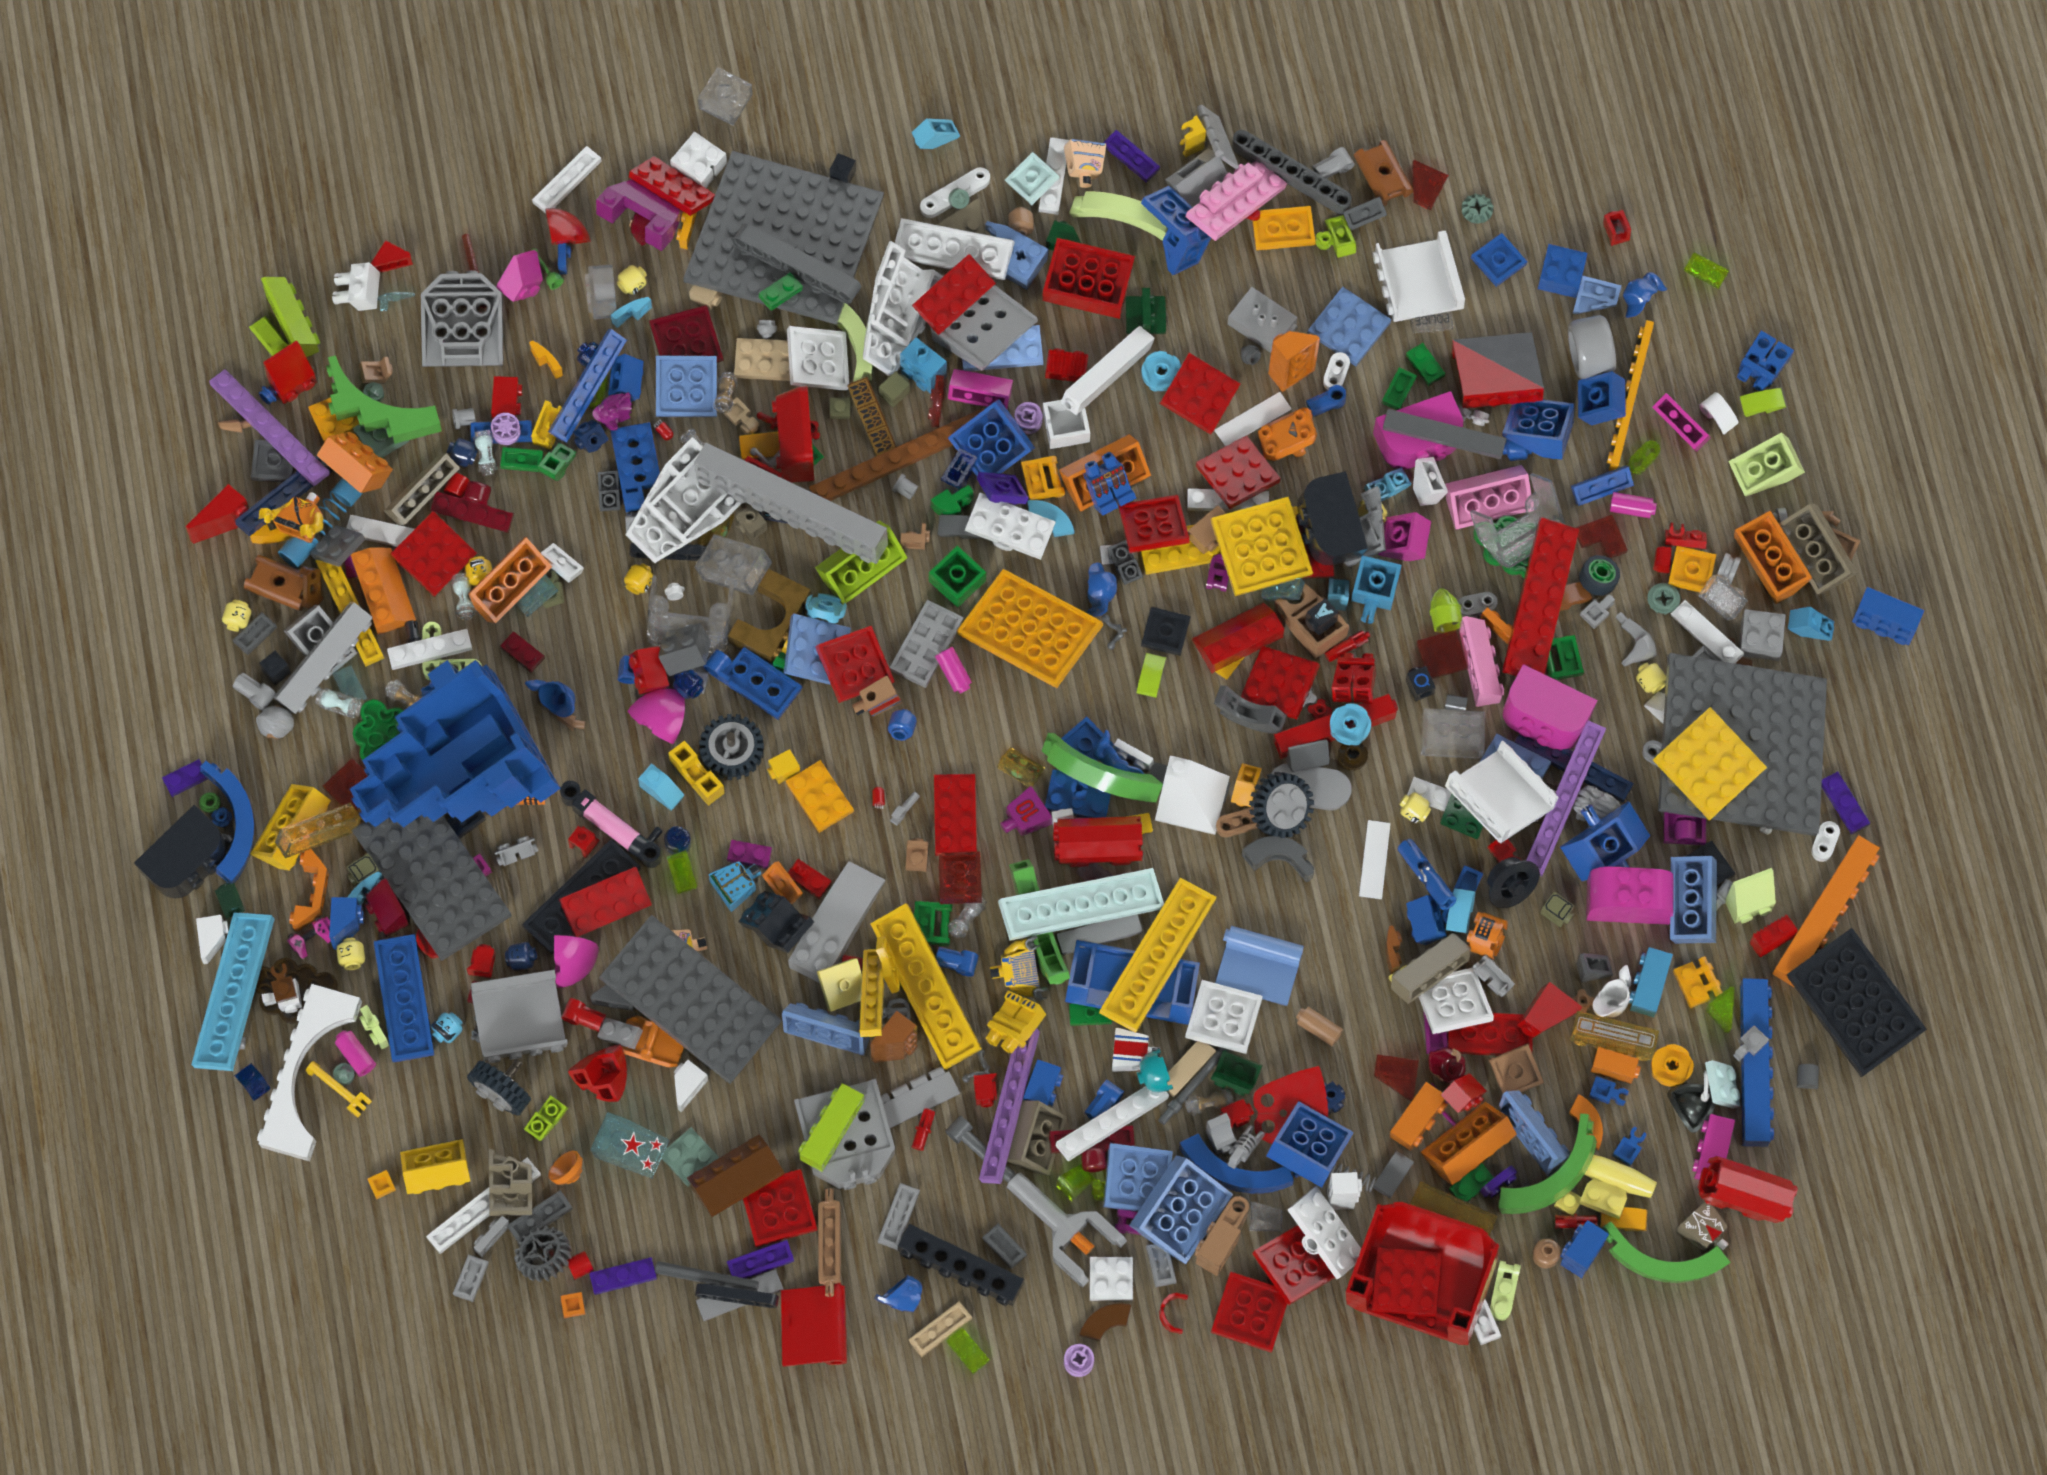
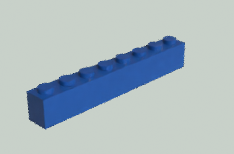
[1740,978,1774,1147]

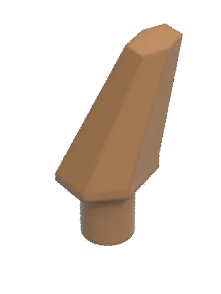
[218,419,251,433]
[1821,511,1841,527]
[557,715,586,731]

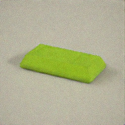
[249,316,289,356]

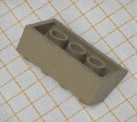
[1779,504,1858,595]

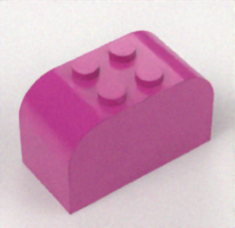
[1373,391,1463,470]
[1503,664,1598,751]
[1586,867,1674,925]

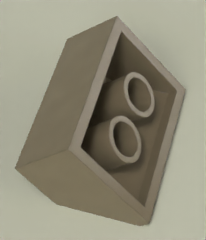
[1007,1100,1067,1176]

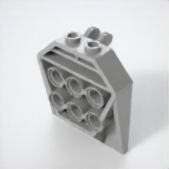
[421,271,503,367]
[931,285,1038,371]
[794,1079,895,1190]

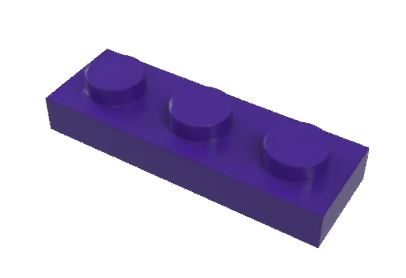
[1103,130,1160,183]
[1821,771,1870,835]
[727,1240,794,1279]
[589,1257,657,1295]

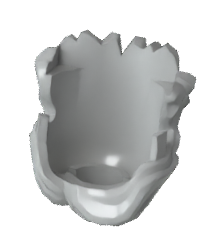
[1573,785,1620,821]

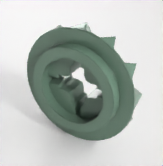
[1462,193,1494,224]
[1647,583,1680,615]

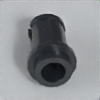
[405,620,422,644]

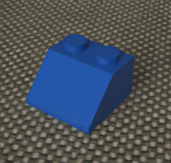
[329,897,364,950]

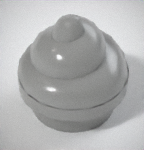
[757,320,777,339]

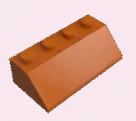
[1268,331,1320,392]
[1059,434,1151,512]
[1734,511,1812,604]
[468,537,552,623]
[351,548,416,635]
[1421,1102,1517,1185]

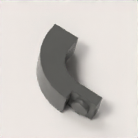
[1214,685,1287,734]
[1242,836,1314,883]

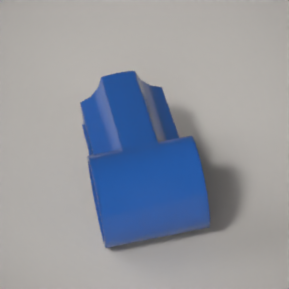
[1306,385,1346,418]
[936,947,979,977]
[1084,1080,1124,1120]

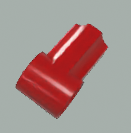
[561,998,607,1032]

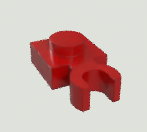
[1486,839,1522,863]

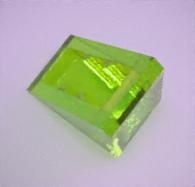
[666,850,698,894]
[1705,987,1734,1033]
[1057,1164,1095,1201]

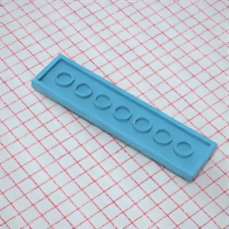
[191,913,275,1071]

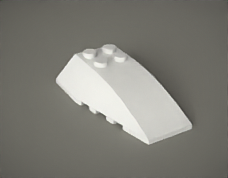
[863,241,944,376]
[625,437,741,563]

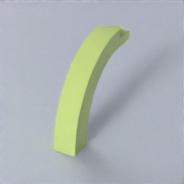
[1069,191,1179,241]
[835,303,873,382]

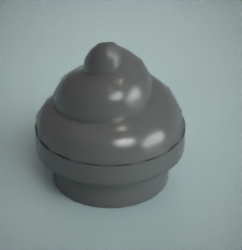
[1241,345,1261,365]

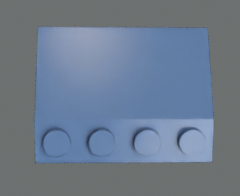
[782,1003,870,1056]
[1497,1091,1570,1177]
[1129,1155,1233,1264]

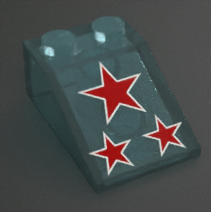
[590,1112,669,1178]

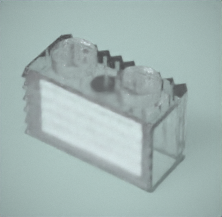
[1698,574,1748,620]

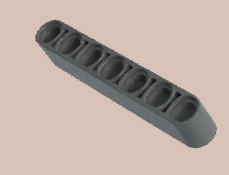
[1232,130,1351,214]
[732,223,861,304]

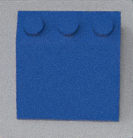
[948,399,1035,476]
[1502,400,1574,460]
[1267,1101,1354,1188]

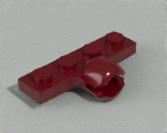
[430,481,514,533]
[1048,1125,1135,1172]

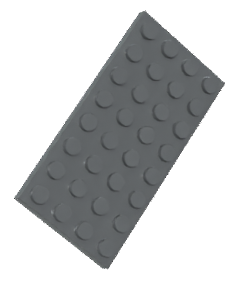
[352,815,512,961]
[599,915,782,1084]

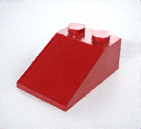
[263,340,317,404]
[185,484,249,544]

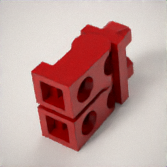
[1332,652,1376,703]

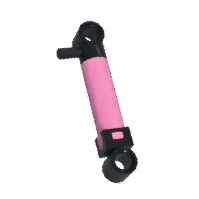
[560,781,663,868]

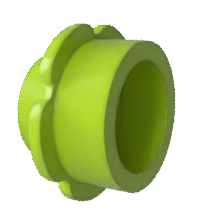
[1315,231,1334,250]

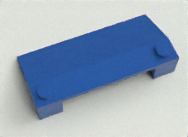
[1065,940,1200,1025]

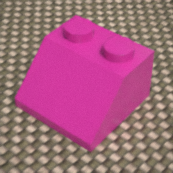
[496,250,543,302]
[1378,512,1431,561]

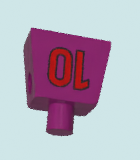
[1000,786,1053,836]

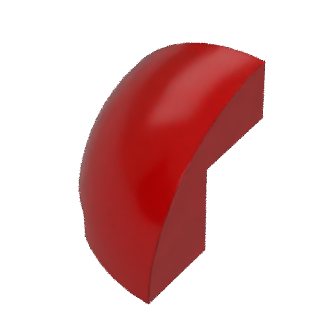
[545,208,591,245]
[568,1044,627,1102]

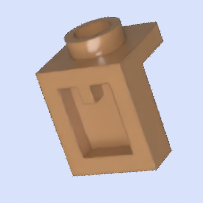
[901,523,930,550]
[906,838,928,872]

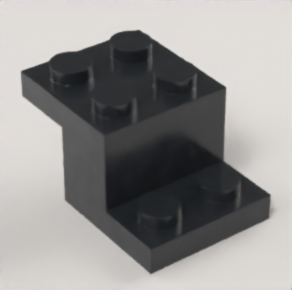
[738,891,814,953]

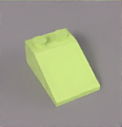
[1728,432,1805,496]
[1725,868,1776,923]

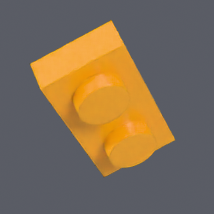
[676,212,697,249]

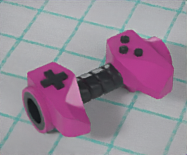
[287,916,331,959]

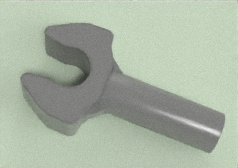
[890,792,920,826]

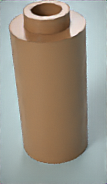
[1296,1006,1344,1047]

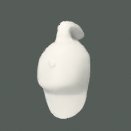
[1592,965,1631,1017]

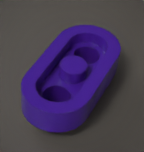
[1480,1165,1517,1199]

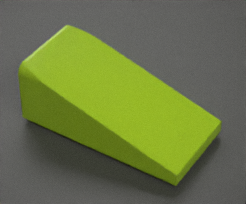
[1325,215,1356,258]

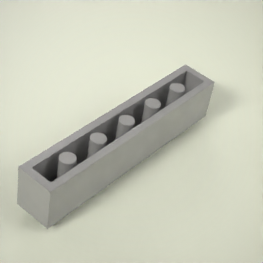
[273,601,373,714]

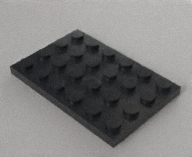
[1786,928,1927,1077]

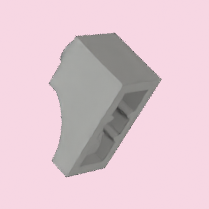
[1205,1113,1236,1155]

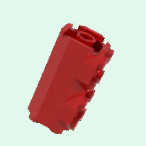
[1053,816,1143,867]
[1698,1156,1798,1223]

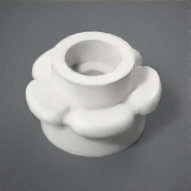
[1470,410,1490,426]
[664,583,685,600]

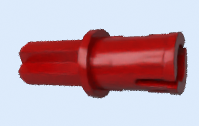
[911,1108,935,1151]
[1555,1213,1598,1230]

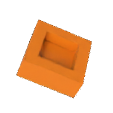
[560,1292,586,1318]

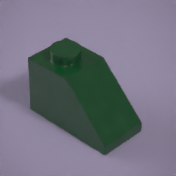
[1046,220,1081,251]

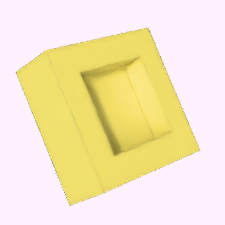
[1554,1191,1581,1216]

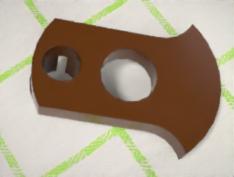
[299,566,324,609]

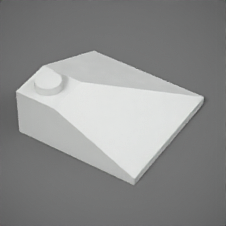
[1155,756,1230,835]

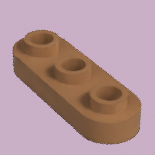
[1216,807,1258,837]

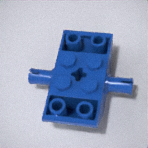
[1560,801,1650,881]

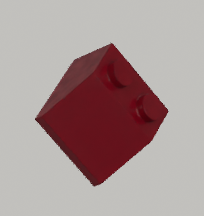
[365,878,409,937]

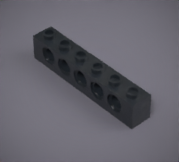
[898,1224,1024,1306]

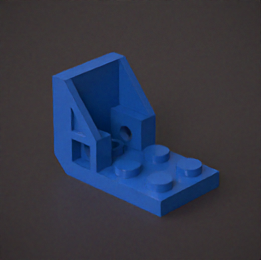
[1141,186,1211,275]

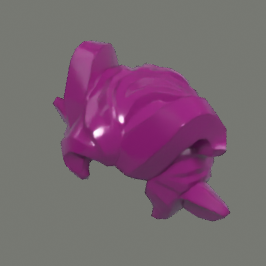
[592,392,632,430]

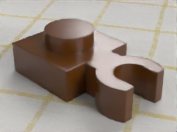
[271,964,298,1004]

